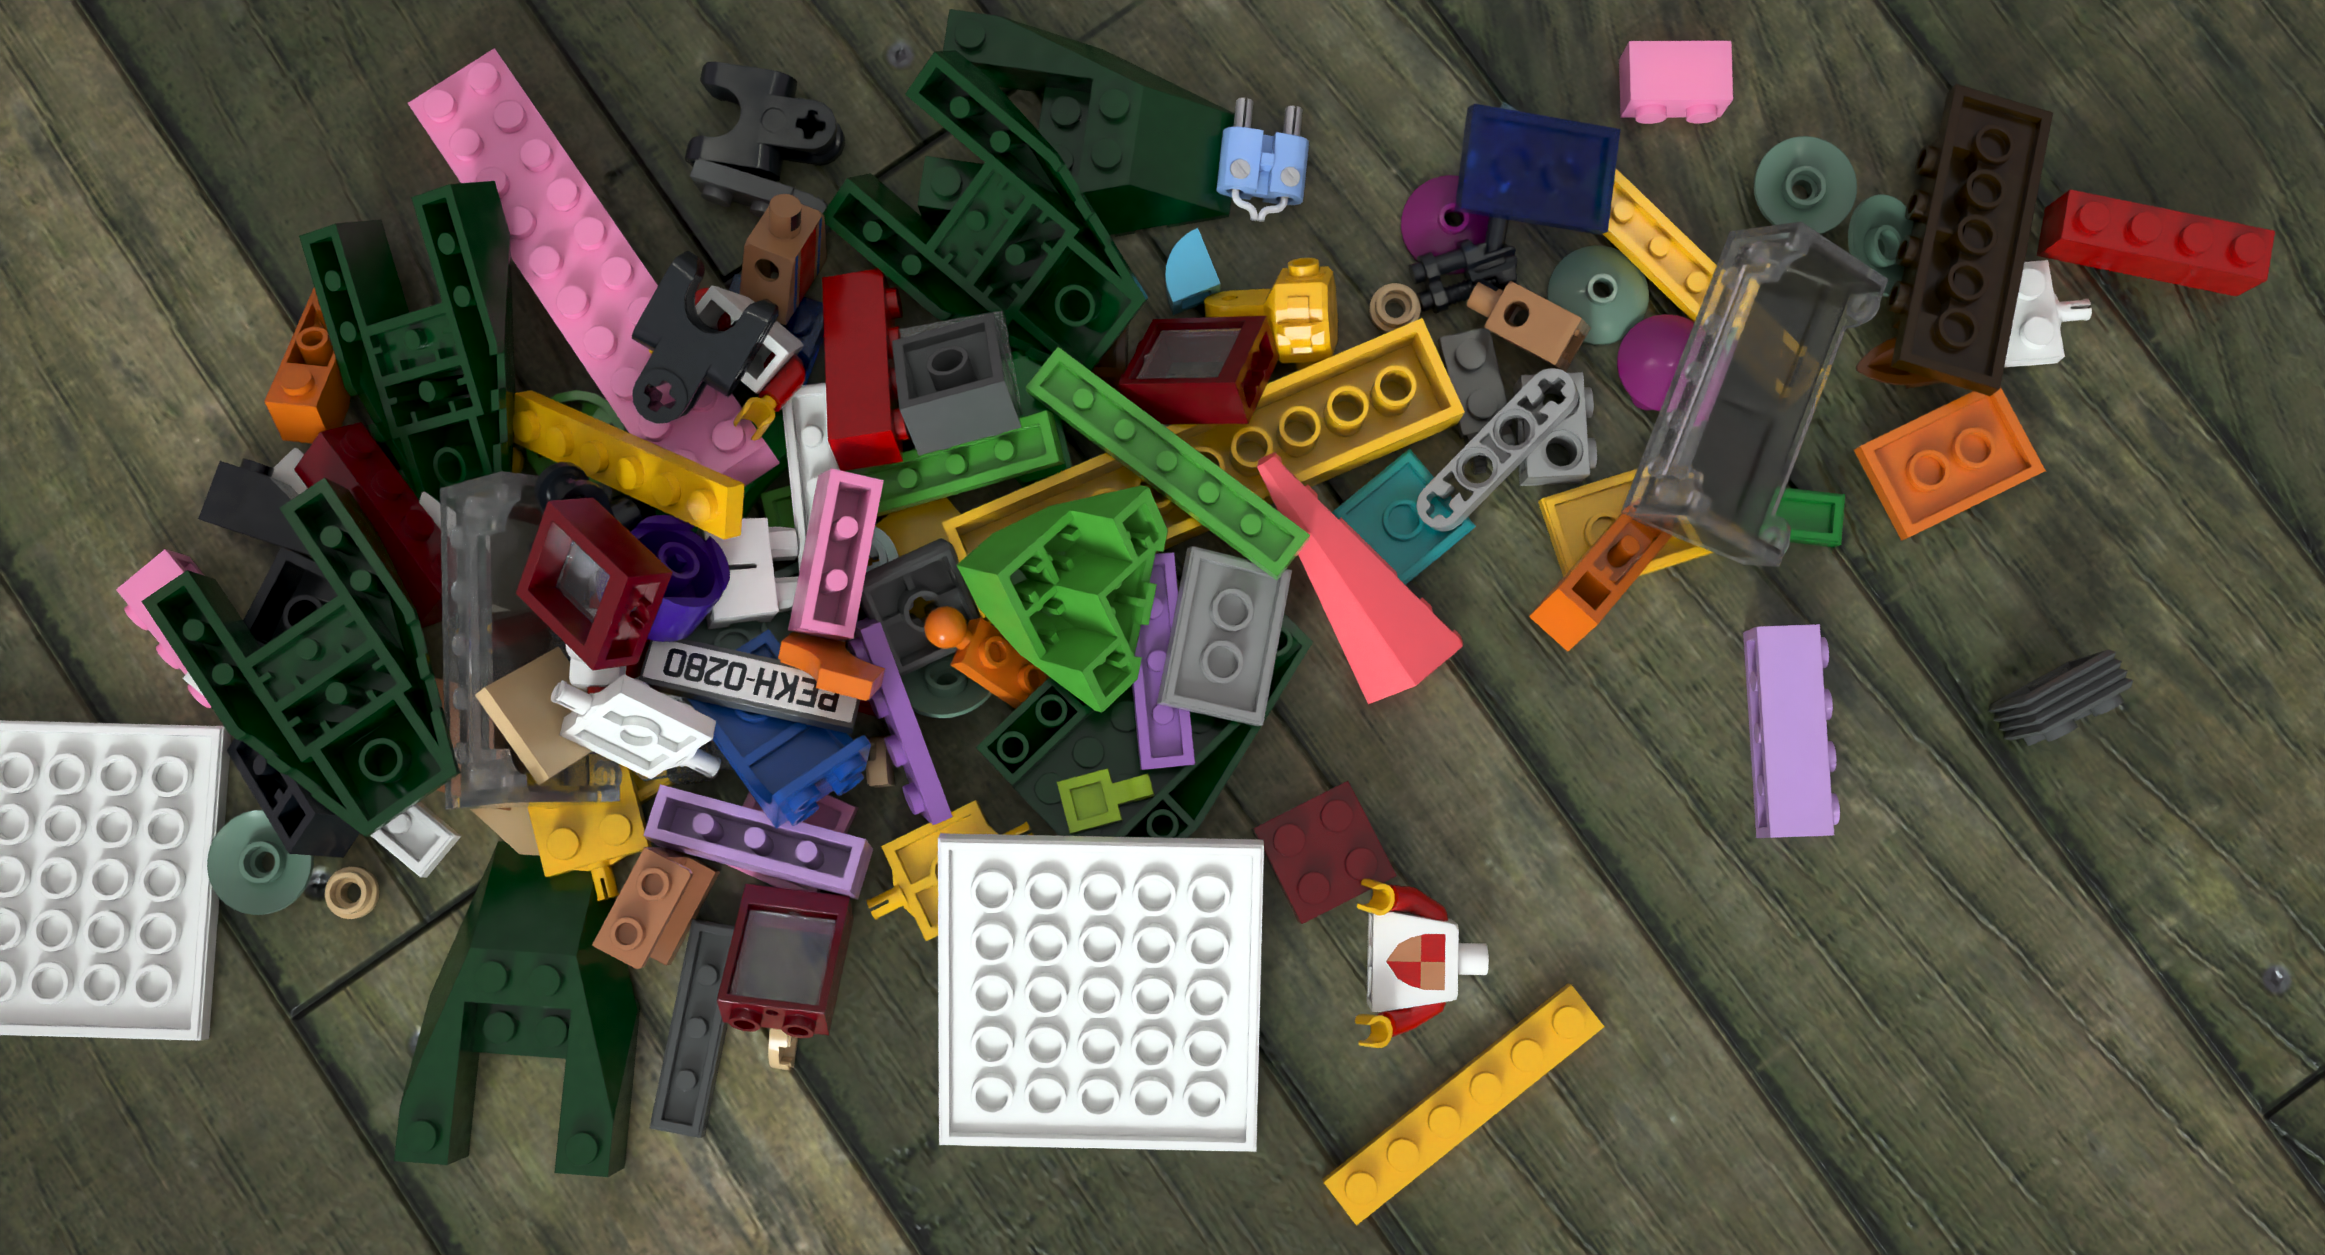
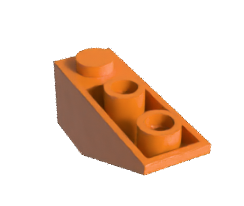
[264,288,351,444]

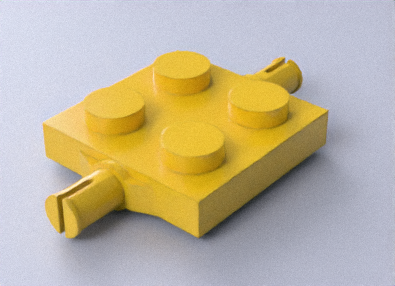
[519,754,652,901]
[866,800,1034,941]

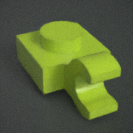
[1057,768,1155,834]

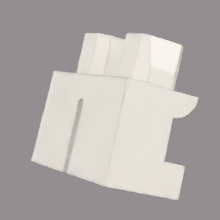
[696,518,798,629]

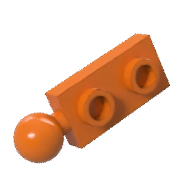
[924,606,1049,709]

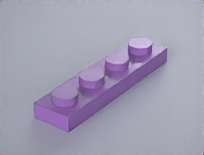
[1132,552,1195,770]
[848,617,953,825]

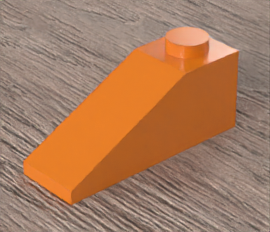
[1529,498,1675,652]

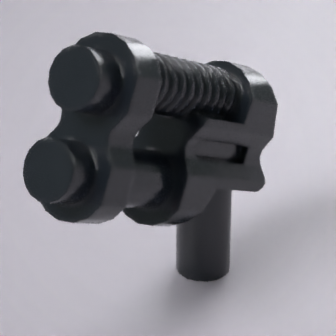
[1409,209,1517,314]

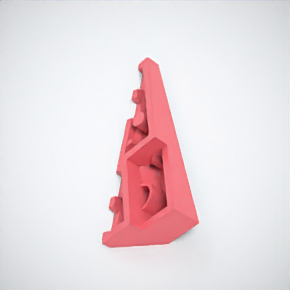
[1257,452,1463,704]

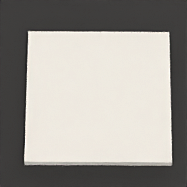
[0,720,231,1040]
[938,833,1264,1152]

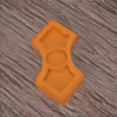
[778,632,885,701]

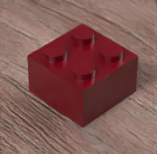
[1251,781,1397,924]

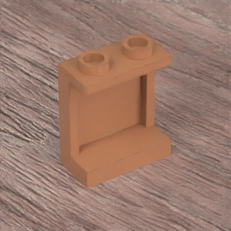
[592,847,720,969]

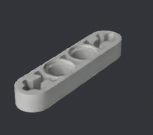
[1416,368,1578,532]

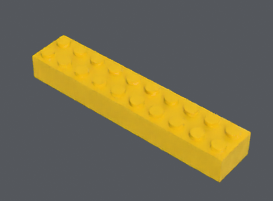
[941,318,1465,624]

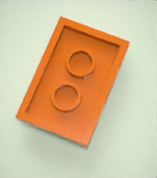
[1854,386,2046,541]

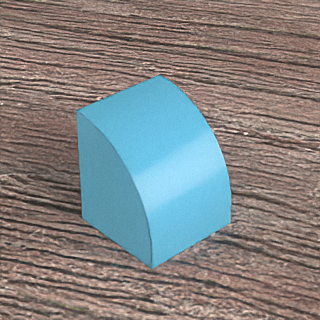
[1166,228,1221,315]

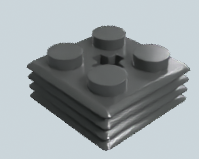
[860,538,981,677]
[1988,650,2133,746]

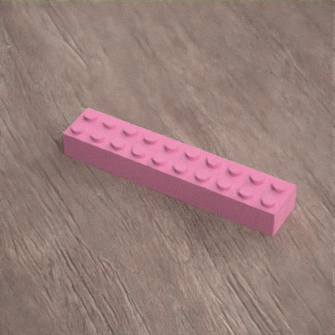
[408,48,780,487]

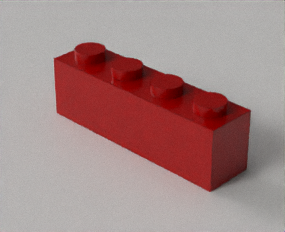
[2037,189,2275,297]
[822,268,910,471]

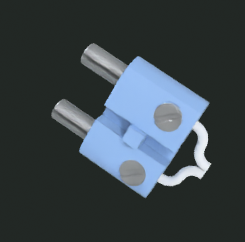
[1217,98,1309,222]

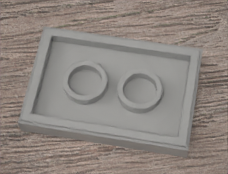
[1157,546,1292,726]

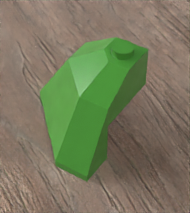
[957,485,1168,713]

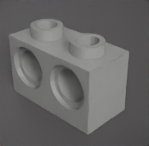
[1513,372,1597,486]

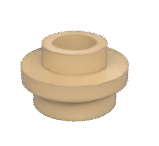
[1369,283,1421,333]
[325,867,380,919]

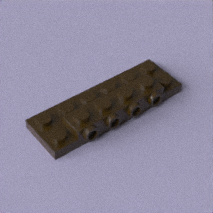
[1886,84,2053,396]

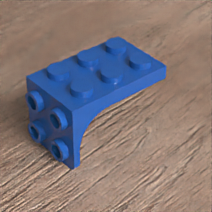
[683,629,871,829]

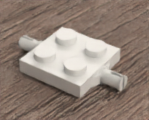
[2004,260,2092,368]
[551,674,721,779]

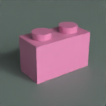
[1619,41,1733,124]

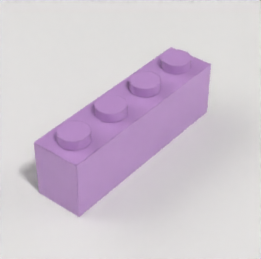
[1743,624,1840,838]
[643,784,873,899]

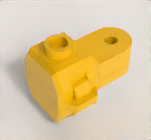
[1204,258,1338,370]

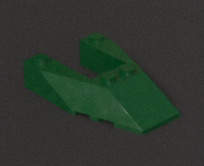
[917,9,1235,237]
[823,50,1148,372]
[299,181,516,519]
[141,477,460,837]
[394,841,640,1177]

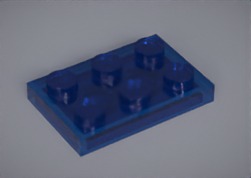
[1455,104,1621,235]

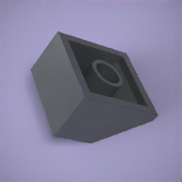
[892,313,1022,456]

